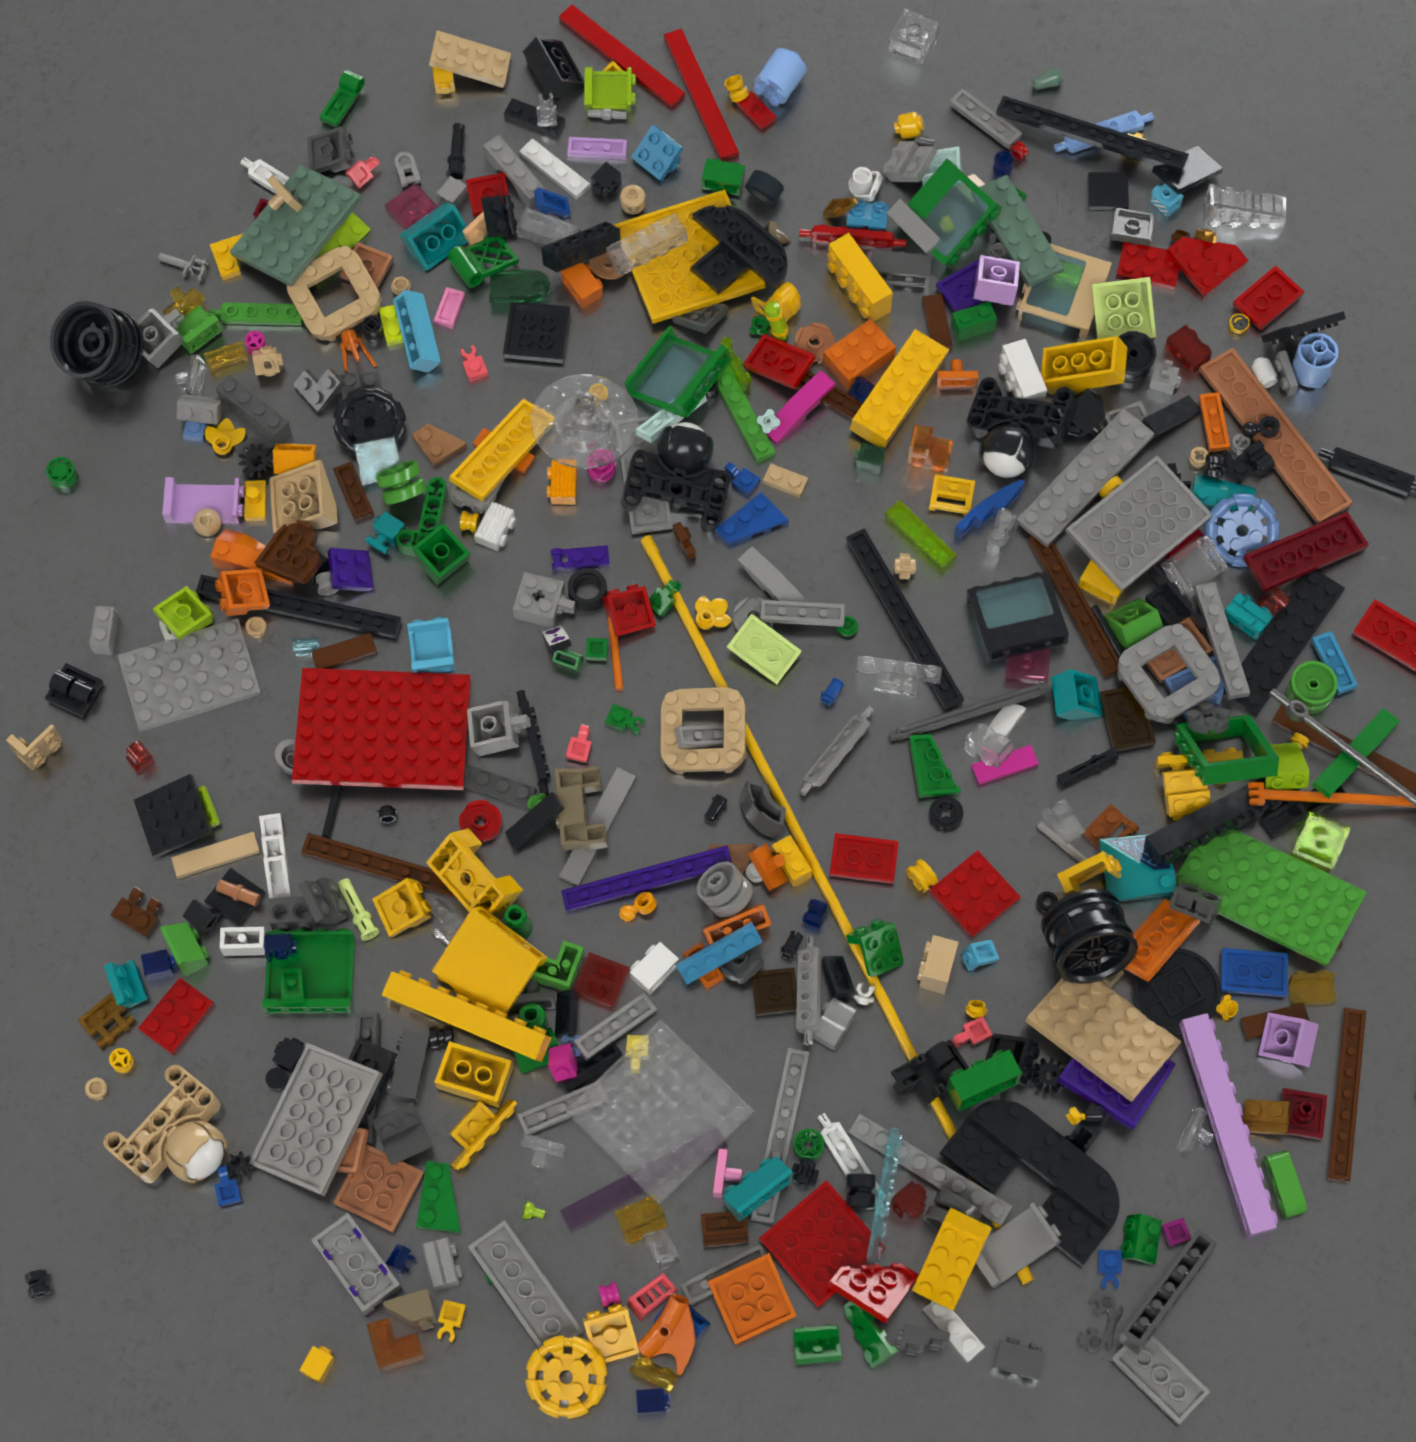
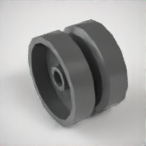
[924,1189,982,1231]

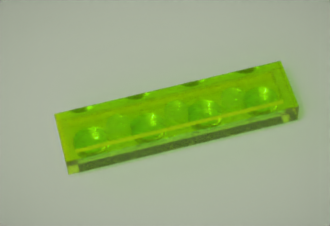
[885,500,957,571]

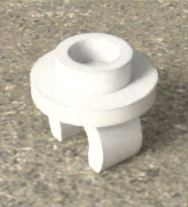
[853,982,875,1005]

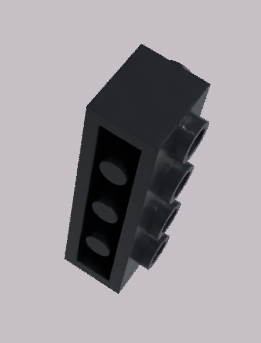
[541,221,621,273]

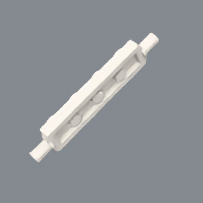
[241,157,290,194]
[817,1113,889,1220]

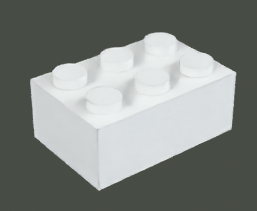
[998,339,1047,414]

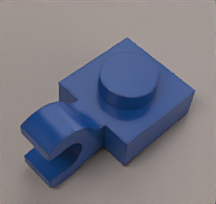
[724,462,760,496]
[214,1165,242,1207]

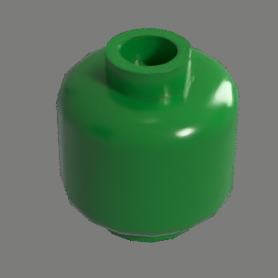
[518,1003,547,1029]

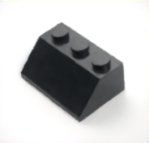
[523,36,585,99]

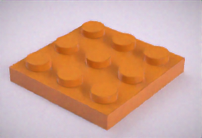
[707,1253,797,1345]

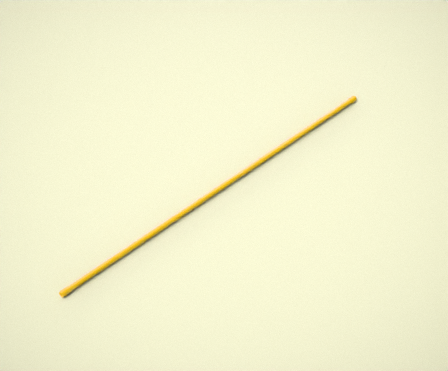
[640,535,1034,1285]

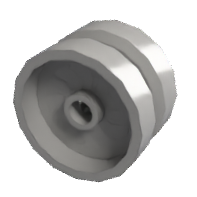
[697,862,753,918]

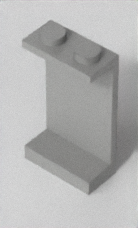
[976,1202,1061,1288]

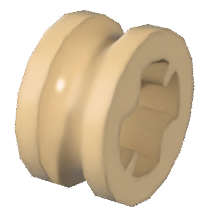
[1189,447,1209,468]

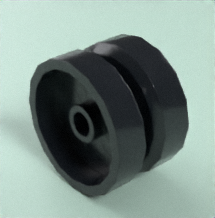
[1119,331,1157,383]

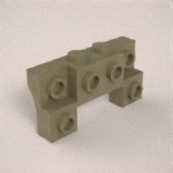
[555,766,608,851]

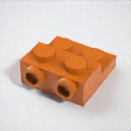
[215,568,270,616]

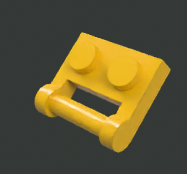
[929,474,975,516]

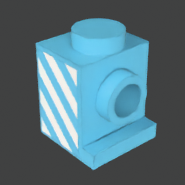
[1150,184,1183,217]

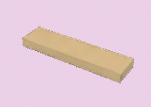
[171,831,260,879]

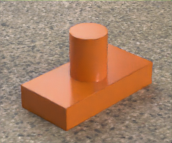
[936,359,978,388]
[748,843,788,891]

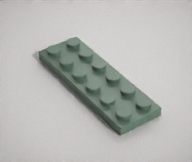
[971,175,1064,288]

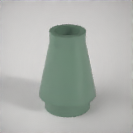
[1033,67,1063,90]

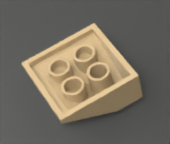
[269,460,338,534]

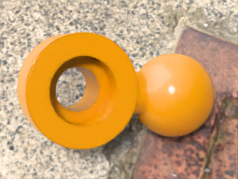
[619,892,657,922]

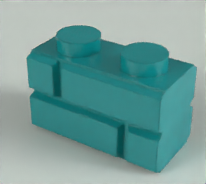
[1224,592,1273,640]

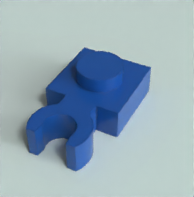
[1098,1250,1122,1290]

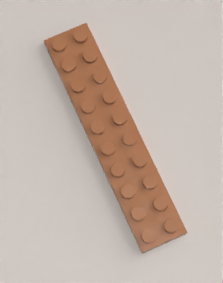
[1199,348,1353,524]

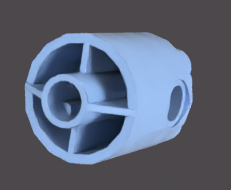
[753,48,807,107]
[1291,333,1339,388]

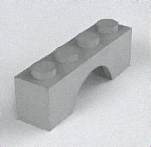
[483,135,546,211]

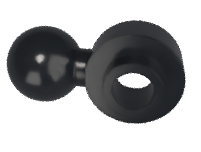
[1242,416,1280,438]

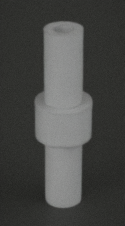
[587,108,627,121]

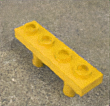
[1155,748,1243,784]

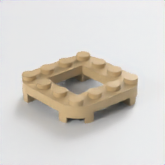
[287,246,383,342]
[660,687,747,775]

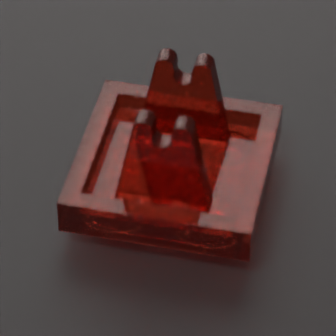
[573,952,630,1008]

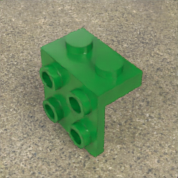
[846,919,904,977]

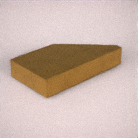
[822,197,858,218]
[1195,228,1217,243]

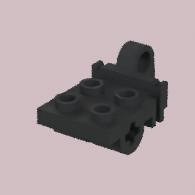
[890,1040,969,1104]

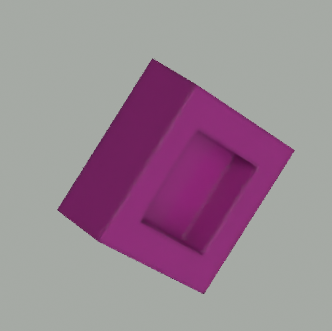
[1161,1218,1191,1248]

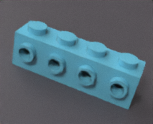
[393,290,441,373]

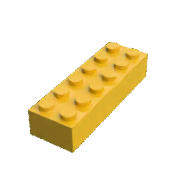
[849,329,949,451]

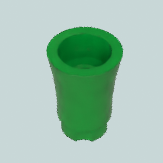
[503,904,533,939]

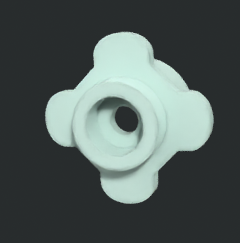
[757,409,780,433]

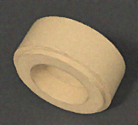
[245,616,267,638]
[85,1077,108,1101]

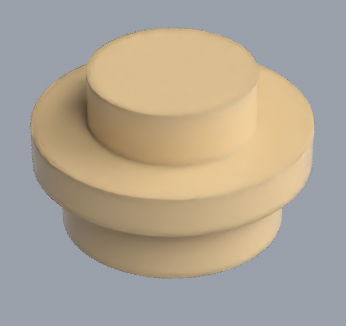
[391,277,411,296]

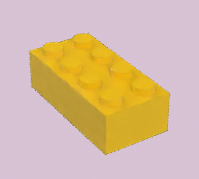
[827,233,893,322]
[1041,336,1128,395]
[912,1208,992,1311]

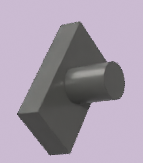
[512,981,556,1014]

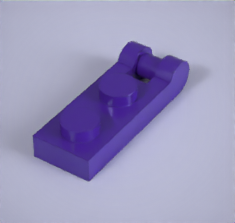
[550,545,610,572]

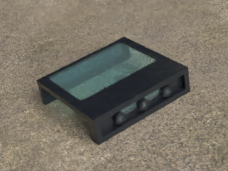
[966,572,1069,662]

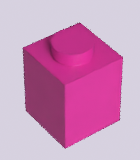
[548,1043,577,1082]

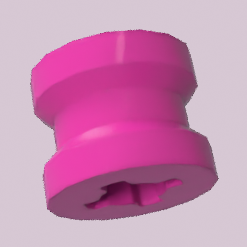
[245,331,267,355]
[598,1281,621,1308]

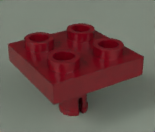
[1281,1088,1328,1140]

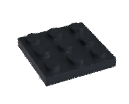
[503,301,571,363]
[134,774,213,858]

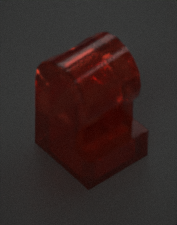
[1257,587,1291,616]
[125,740,155,774]

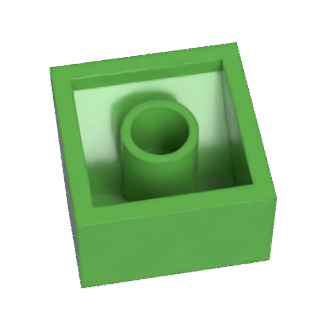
[1104,598,1163,649]
[160,922,209,977]

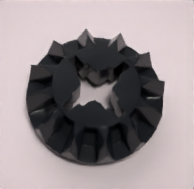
[929,796,963,829]

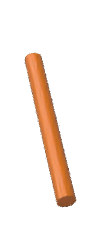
[607,617,623,691]

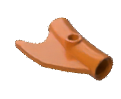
[637,1293,696,1375]

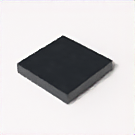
[1088,172,1129,210]
[204,867,265,926]

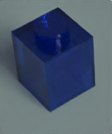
[141,949,176,981]
[636,1388,670,1417]

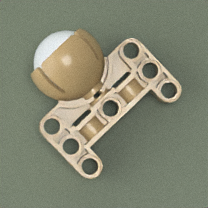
[103,1065,227,1183]

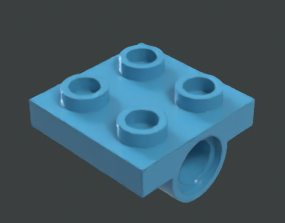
[631,125,684,181]
[847,199,889,231]

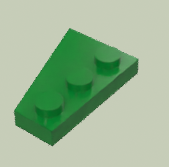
[416,1161,461,1234]
[843,1301,899,1369]

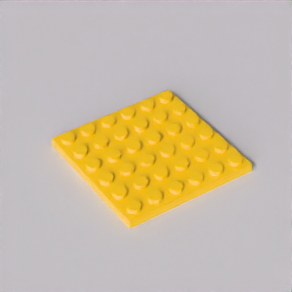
[613,189,766,324]

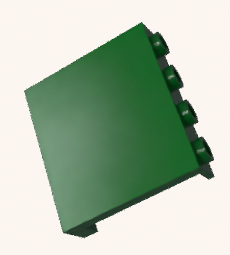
[262,928,355,1013]

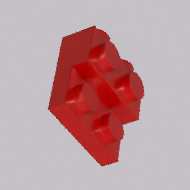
[602,584,656,637]

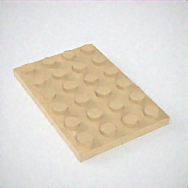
[1025,978,1182,1102]

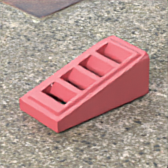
[627,1273,677,1321]

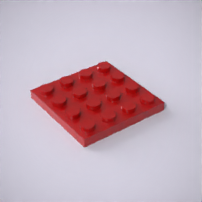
[759,1180,886,1308]

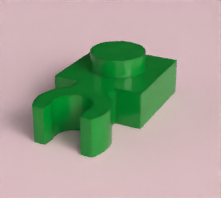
[605,703,645,734]

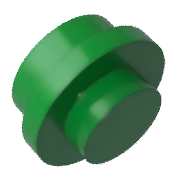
[837,616,858,637]

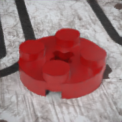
[459,800,502,843]

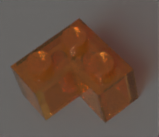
[907,424,953,471]
[367,1317,425,1373]

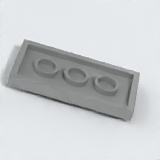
[1111,1335,1210,1426]

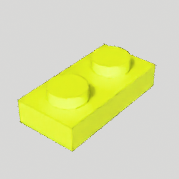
[379,305,404,346]

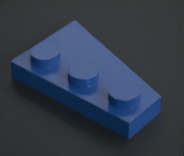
[715,492,789,546]

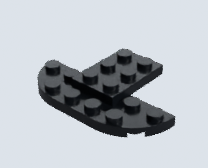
[691,205,788,295]

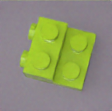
[153,586,213,641]

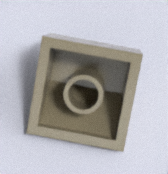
[383,1289,438,1331]

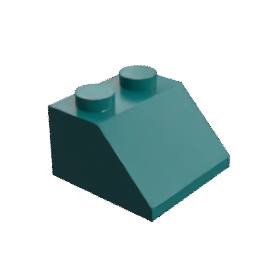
[1051,669,1103,720]

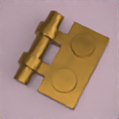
[78,992,136,1049]

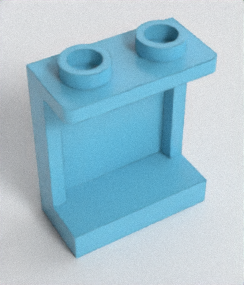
[407,617,456,673]

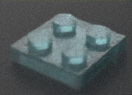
[354,437,400,485]

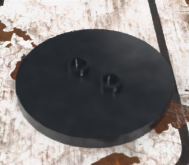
[1133,948,1221,1034]

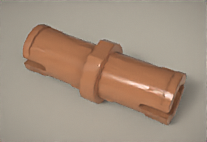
[216,879,261,907]

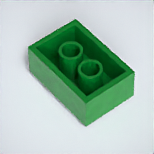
[946,1049,1022,1112]

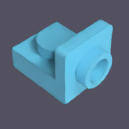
[961,939,999,971]

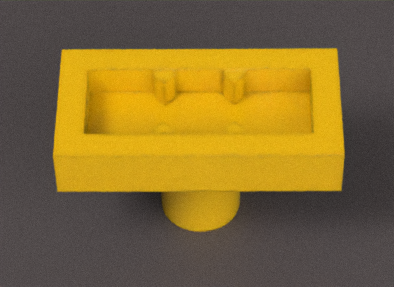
[244,480,267,521]

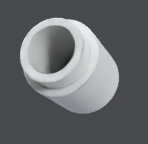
[1251,357,1278,388]

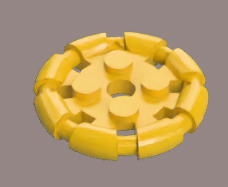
[525,1335,607,1419]

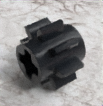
[225,1151,254,1180]
[792,1159,819,1186]

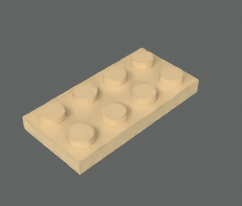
[429,30,511,88]

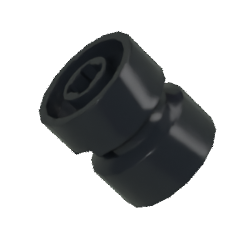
[846,1173,876,1208]

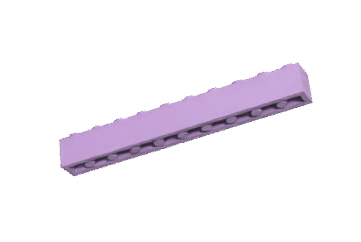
[1179,1013,1278,1238]

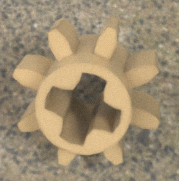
[893,553,916,579]

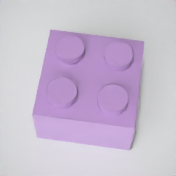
[973,255,1020,306]

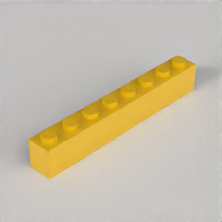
[382,970,552,1062]

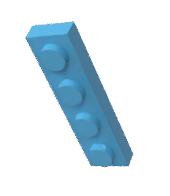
[676,922,763,985]

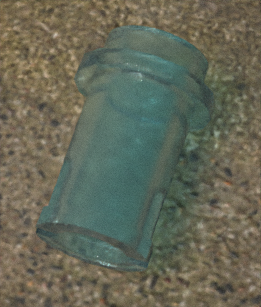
[292,635,320,652]

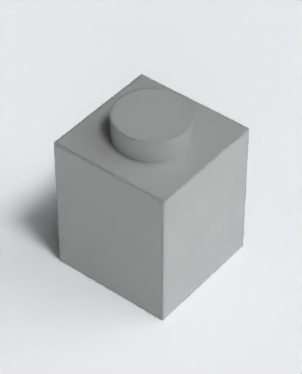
[437,176,468,209]

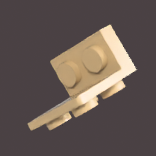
[6,724,63,771]

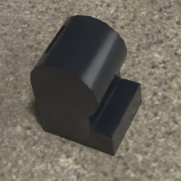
[1242,439,1275,476]

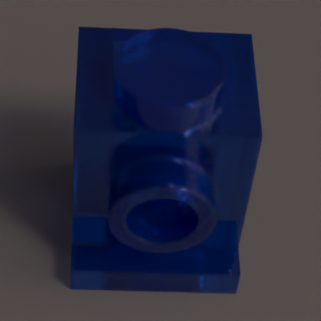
[265,934,298,962]

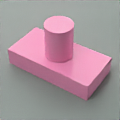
[713,1149,742,1198]

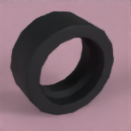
[568,568,607,610]

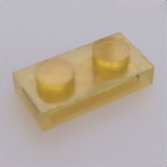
[203,341,249,374]
[629,1355,679,1391]

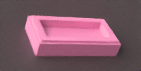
[434,287,466,329]

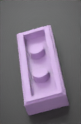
[567,137,627,160]

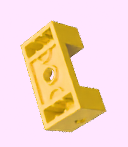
[426,828,523,919]

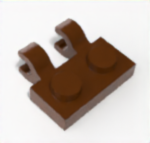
[110,887,163,938]

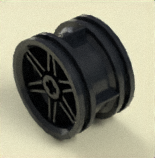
[50,301,144,386]
[1040,889,1138,984]

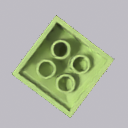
[1091,277,1156,339]

